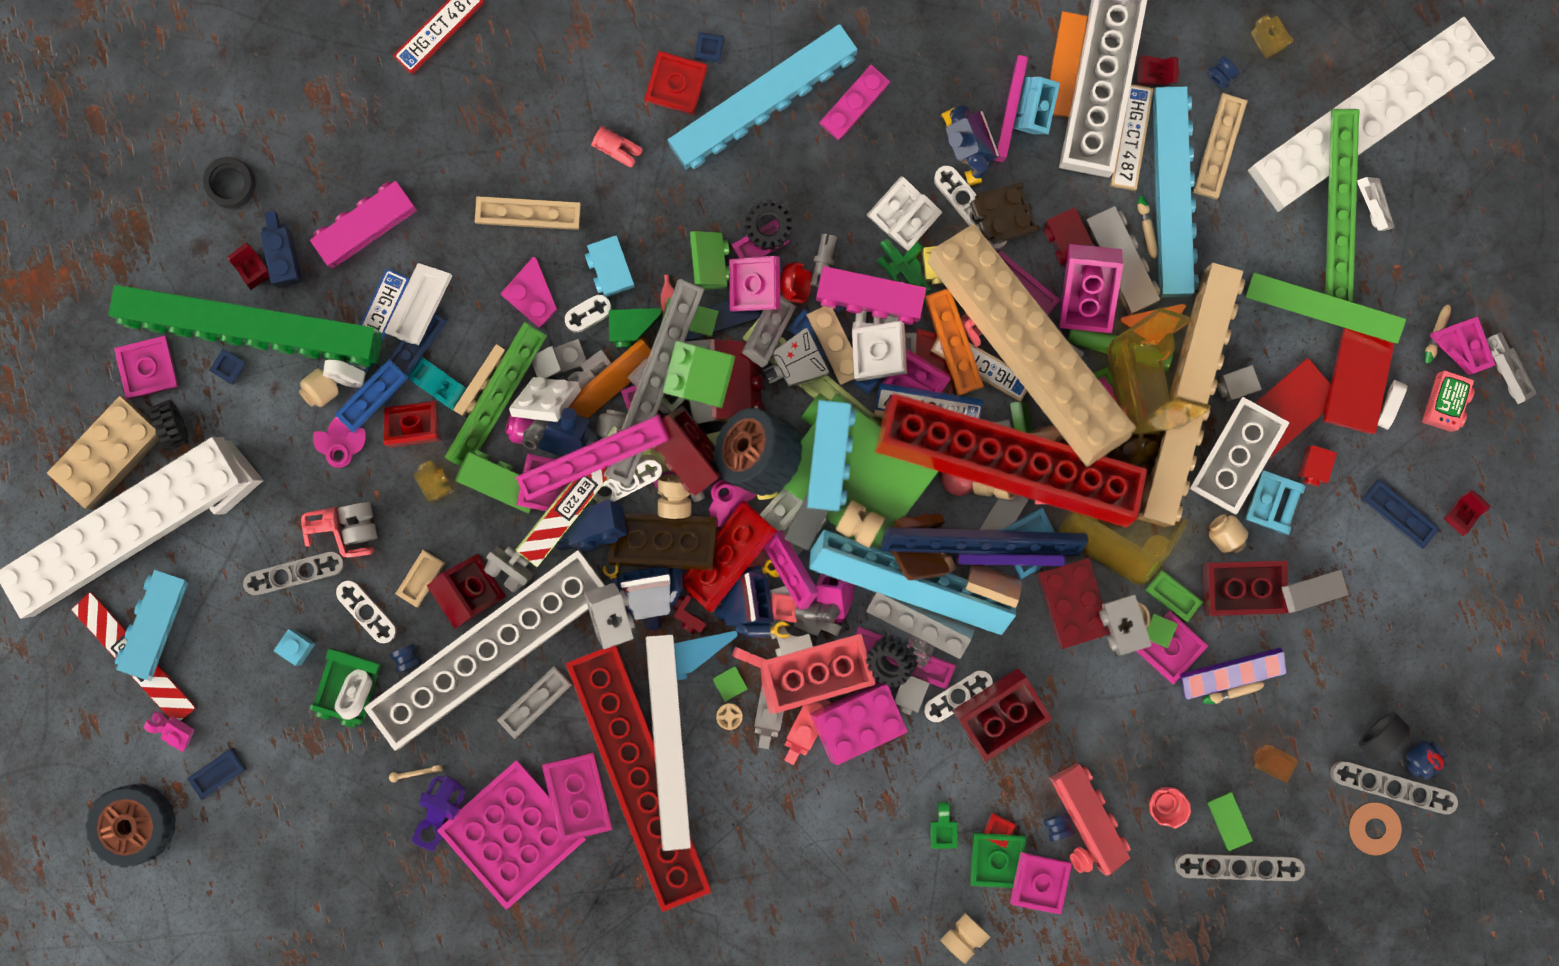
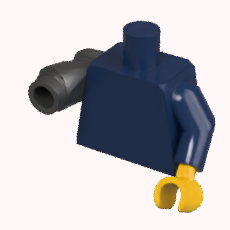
[522,408,600,457]

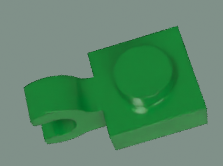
[930,802,958,849]

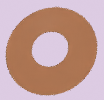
[1349,803,1402,855]

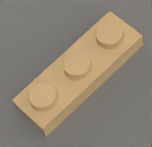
[807,307,854,386]
[453,344,507,417]

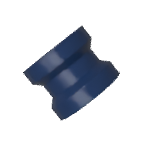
[1207,56,1240,89]
[390,644,422,673]
[1043,813,1075,841]

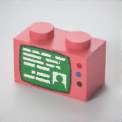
[1422,371,1475,432]

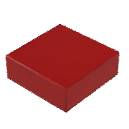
[983,813,1017,848]

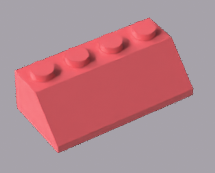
[760,634,876,714]
[1050,763,1131,876]

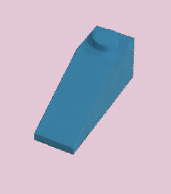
[674,631,738,681]

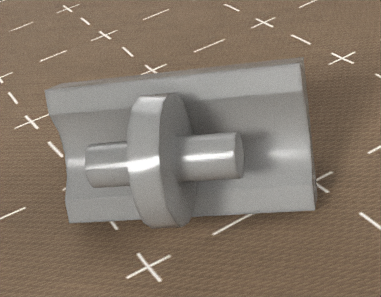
[484,546,536,592]

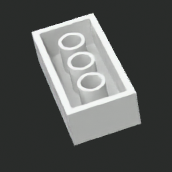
[1190,397,1289,515]

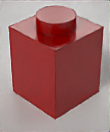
[1297,445,1337,487]

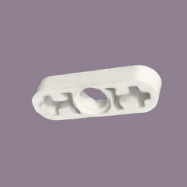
[336,581,397,643]
[924,670,993,722]

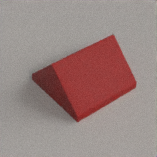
[383,401,442,448]

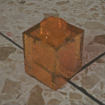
[1254,744,1299,783]

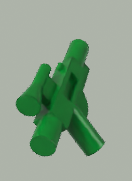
[876,238,932,306]

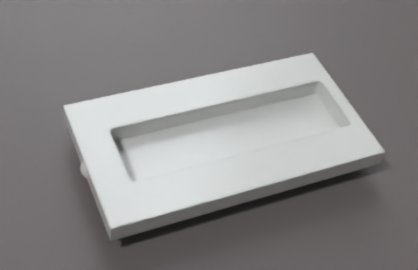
[385,263,452,345]

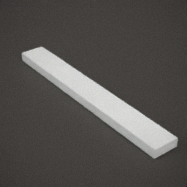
[646,635,690,851]

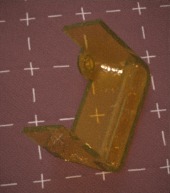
[1108,308,1210,434]
[1058,510,1189,585]

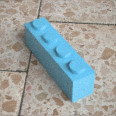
[807,400,856,511]
[115,570,188,682]

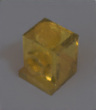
[1251,15,1294,59]
[413,460,454,503]

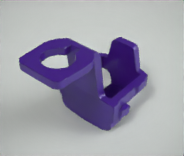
[412,776,465,852]

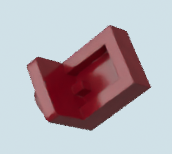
[1137,55,1179,87]
[227,243,270,290]
[1444,490,1491,536]
[673,594,706,634]

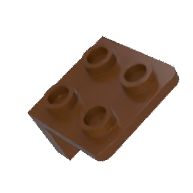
[892,513,950,581]

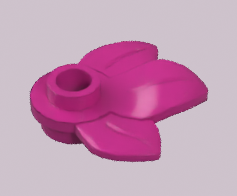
[313,417,366,468]
[709,479,757,528]

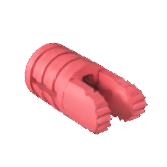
[591,125,643,168]

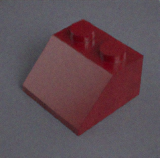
[426,553,506,629]

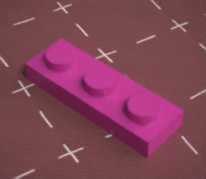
[820,65,890,141]
[764,530,819,610]

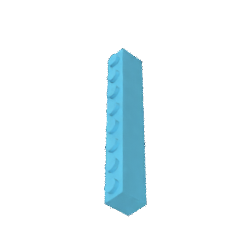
[668,24,857,170]
[1152,87,1198,298]
[810,530,1016,635]

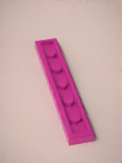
[516,415,670,501]

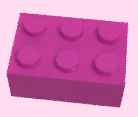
[1059,244,1123,333]
[810,682,907,766]

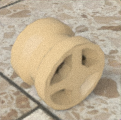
[716,703,743,730]

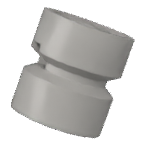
[337,502,378,545]

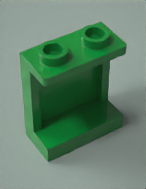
[310,648,383,728]

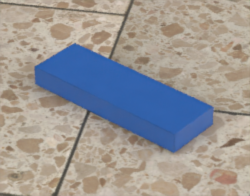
[334,359,409,433]

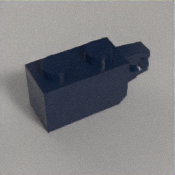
[260,211,303,288]
[555,499,627,552]

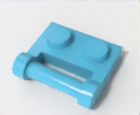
[1244,470,1306,535]

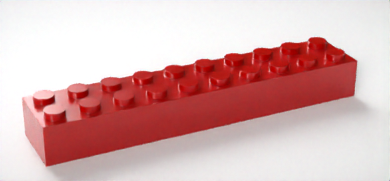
[875,393,1147,528]
[566,645,712,912]

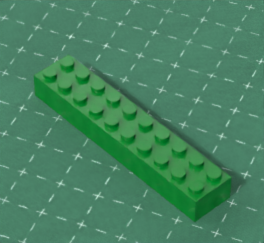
[108,285,383,368]

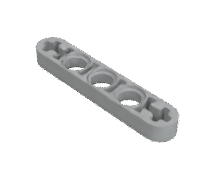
[1330,761,1458,815]
[1174,853,1305,881]

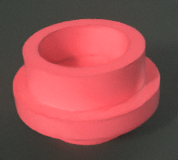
[1070,847,1094,873]

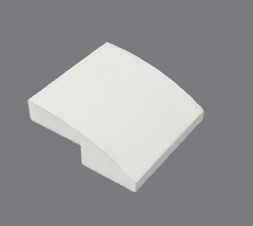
[867,177,942,251]
[760,488,827,555]

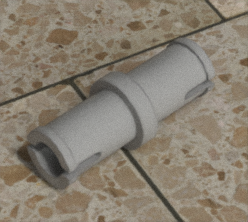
[810,234,838,287]

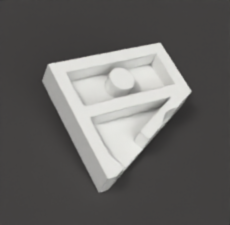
[1357,177,1395,231]

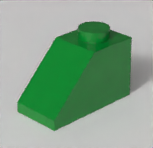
[609,308,662,348]

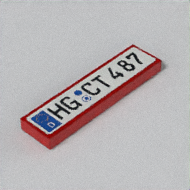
[393,0,485,75]

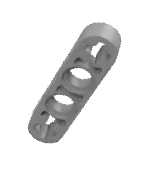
[243,552,345,595]

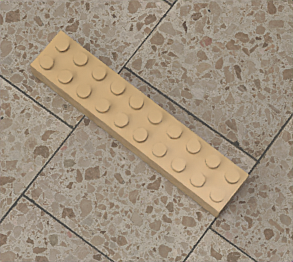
[928,224,1136,467]
[1137,263,1245,527]

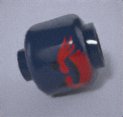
[1406,740,1447,780]

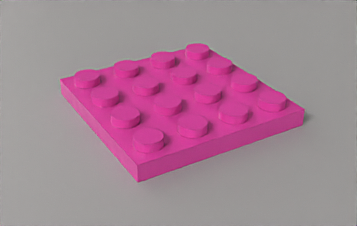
[437,760,587,910]

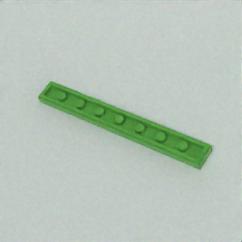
[1325,109,1359,302]

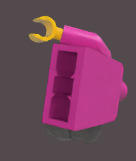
[795,573,854,624]

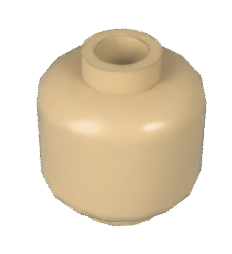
[299,368,339,407]
[1209,514,1248,553]

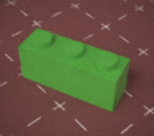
[454,450,531,514]

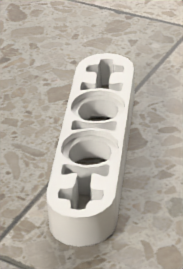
[934,166,1007,250]
[585,455,662,508]

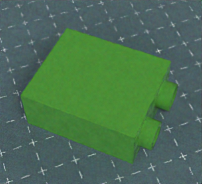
[784,392,938,549]

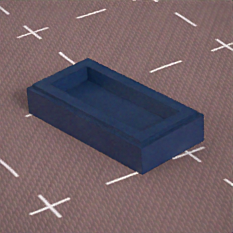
[187,748,247,800]

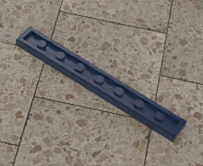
[880,527,1089,556]

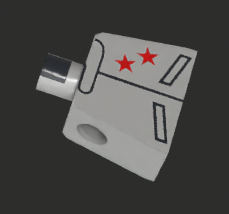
[763,328,829,388]

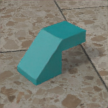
[408,357,467,410]

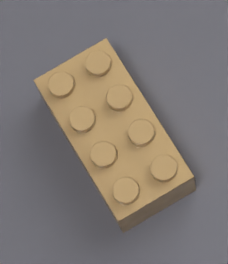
[47,396,159,510]

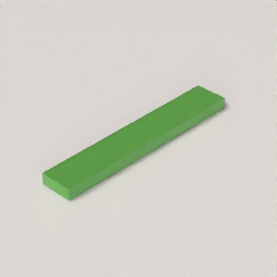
[1246,272,1406,344]
[445,322,547,466]

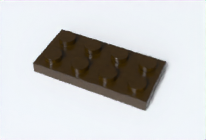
[608,513,718,570]

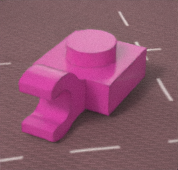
[144,711,195,752]

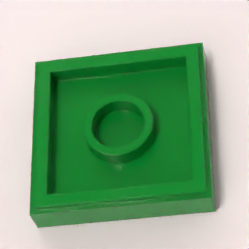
[970,832,1026,888]

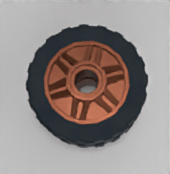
[714,407,802,496]
[85,784,176,867]

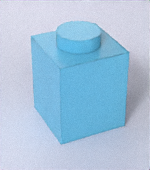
[274,629,316,666]

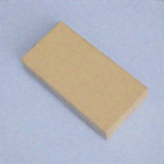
[395,550,446,608]

